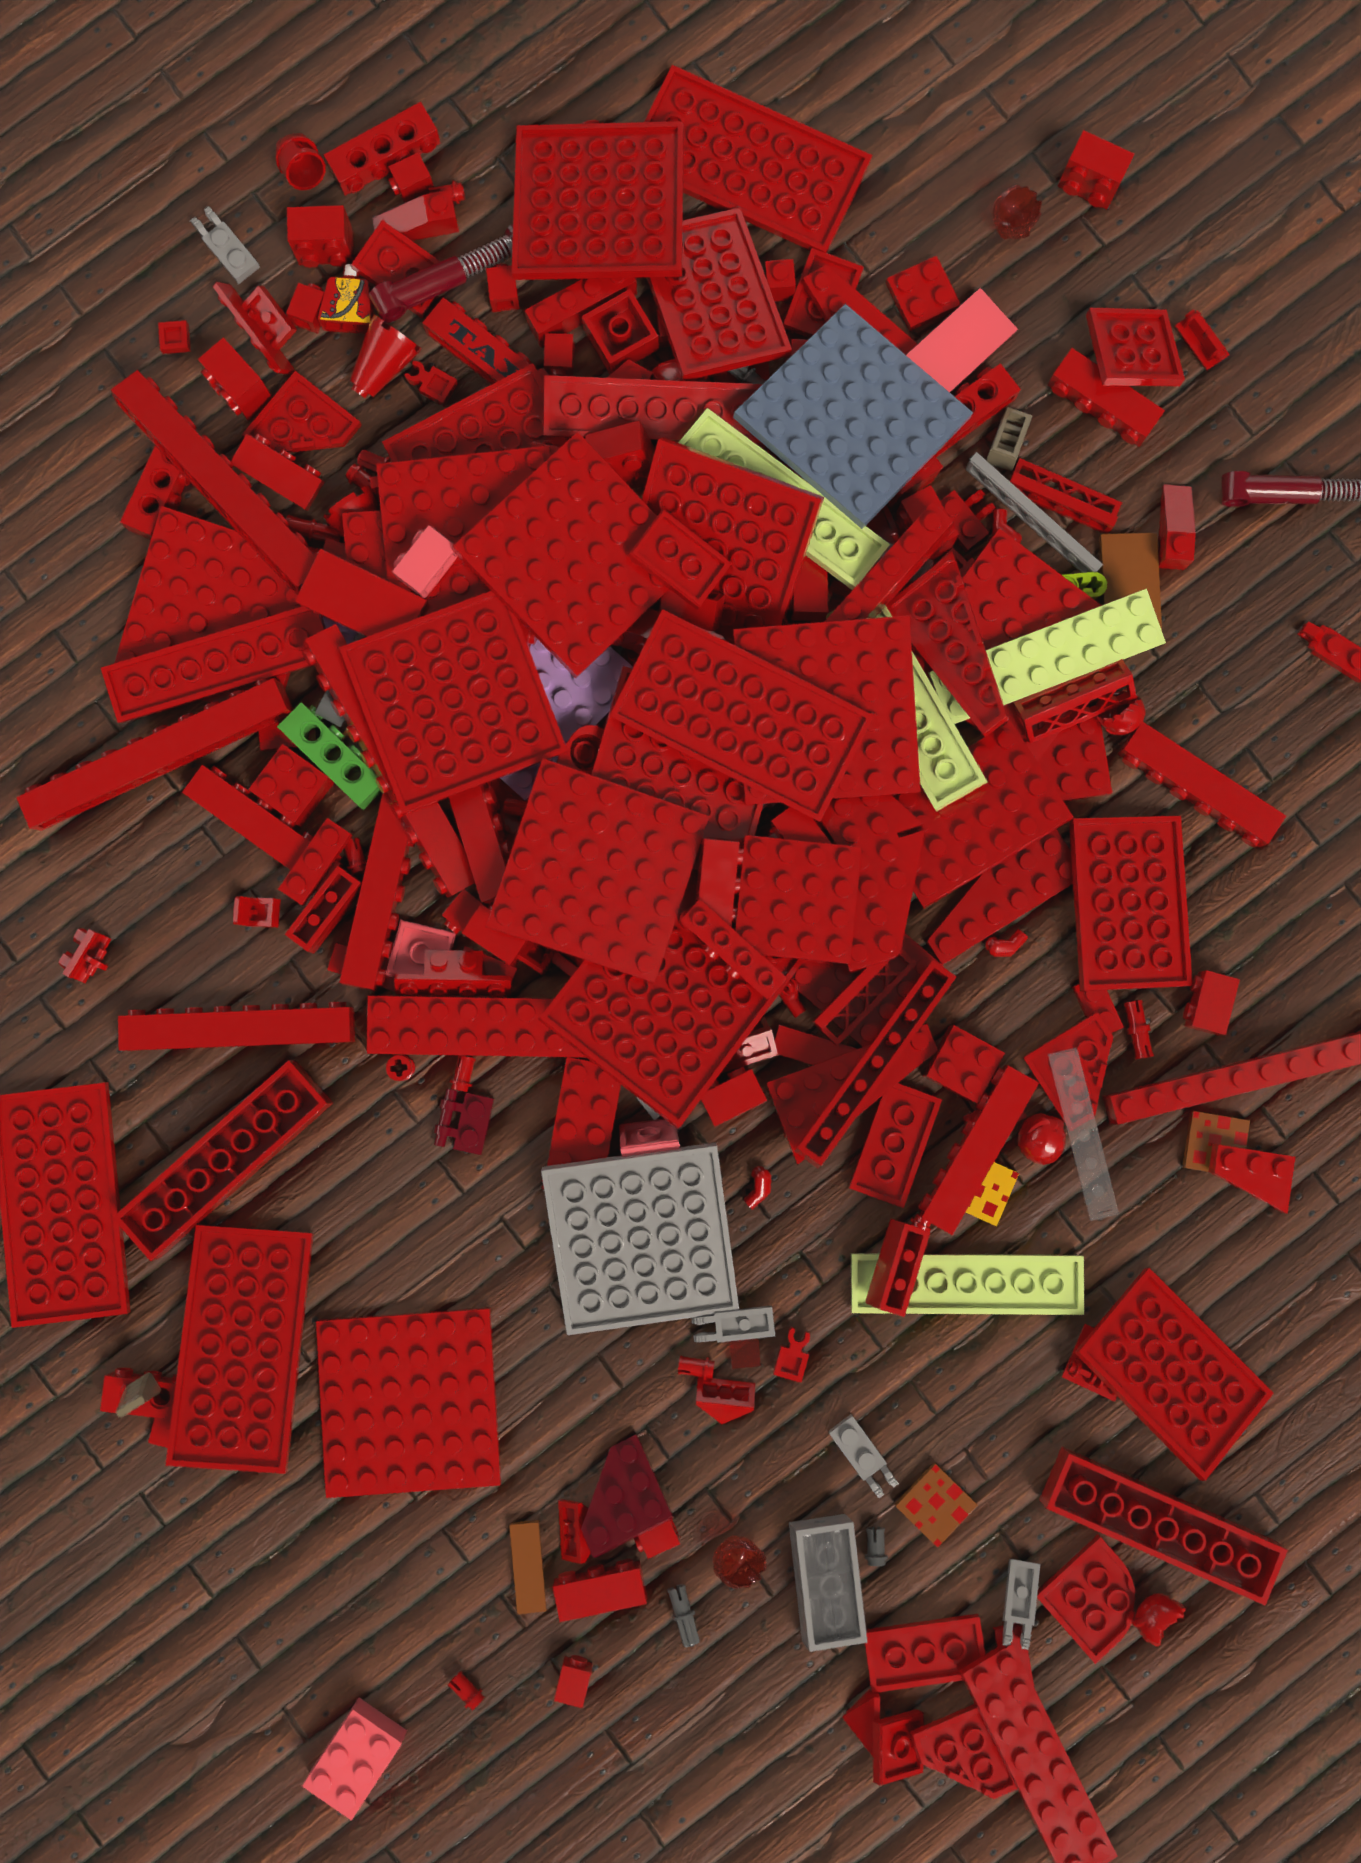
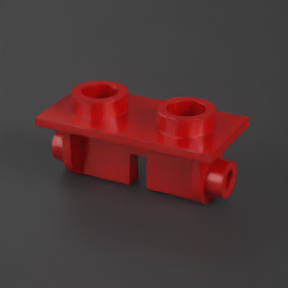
[1174,309,1230,371]

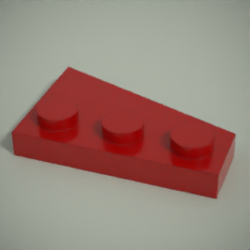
[1208,1143,1295,1214]

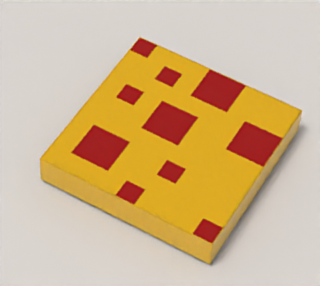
[966,1162,1019,1226]

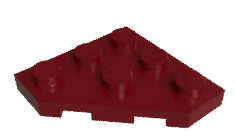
[581,1435,674,1558]

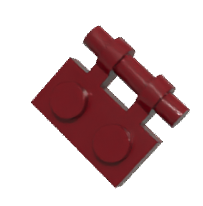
[434,1088,495,1155]

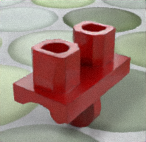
[58,928,112,983]

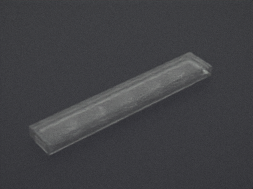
[1048,1048,1119,1221]

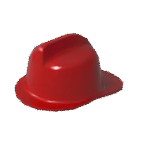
[557,725,604,775]

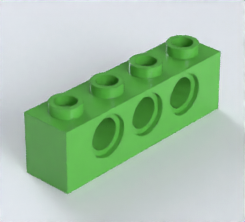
[277,702,381,810]

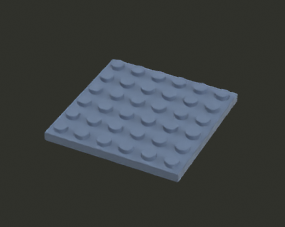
[733,304,973,529]

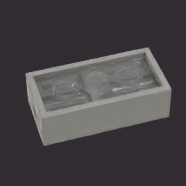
[789,1514,867,1652]

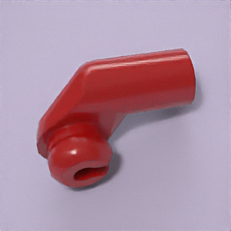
[985,929,1028,957]

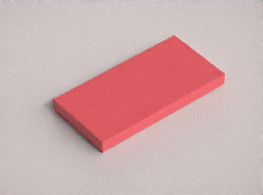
[906,288,1018,392]

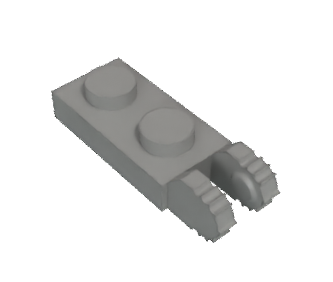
[190,206,260,284]
[692,1305,775,1343]
[828,1414,899,1498]
[1002,1559,1040,1649]

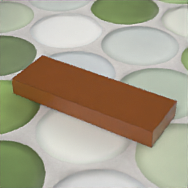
[509,1520,547,1614]

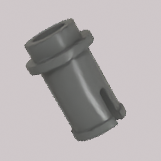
[865,1527,888,1566]

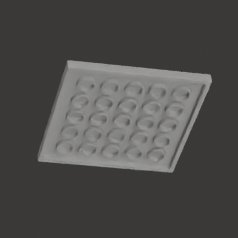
[541,1142,739,1335]

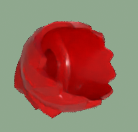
[1095,689,1146,735]
[1018,1113,1066,1165]
[1132,1593,1186,1646]

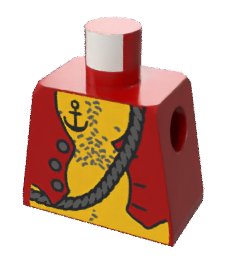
[318,264,374,334]

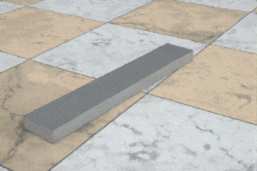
[966,452,1103,573]

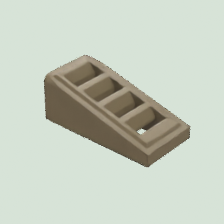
[986,406,1033,471]
[116,1373,161,1417]

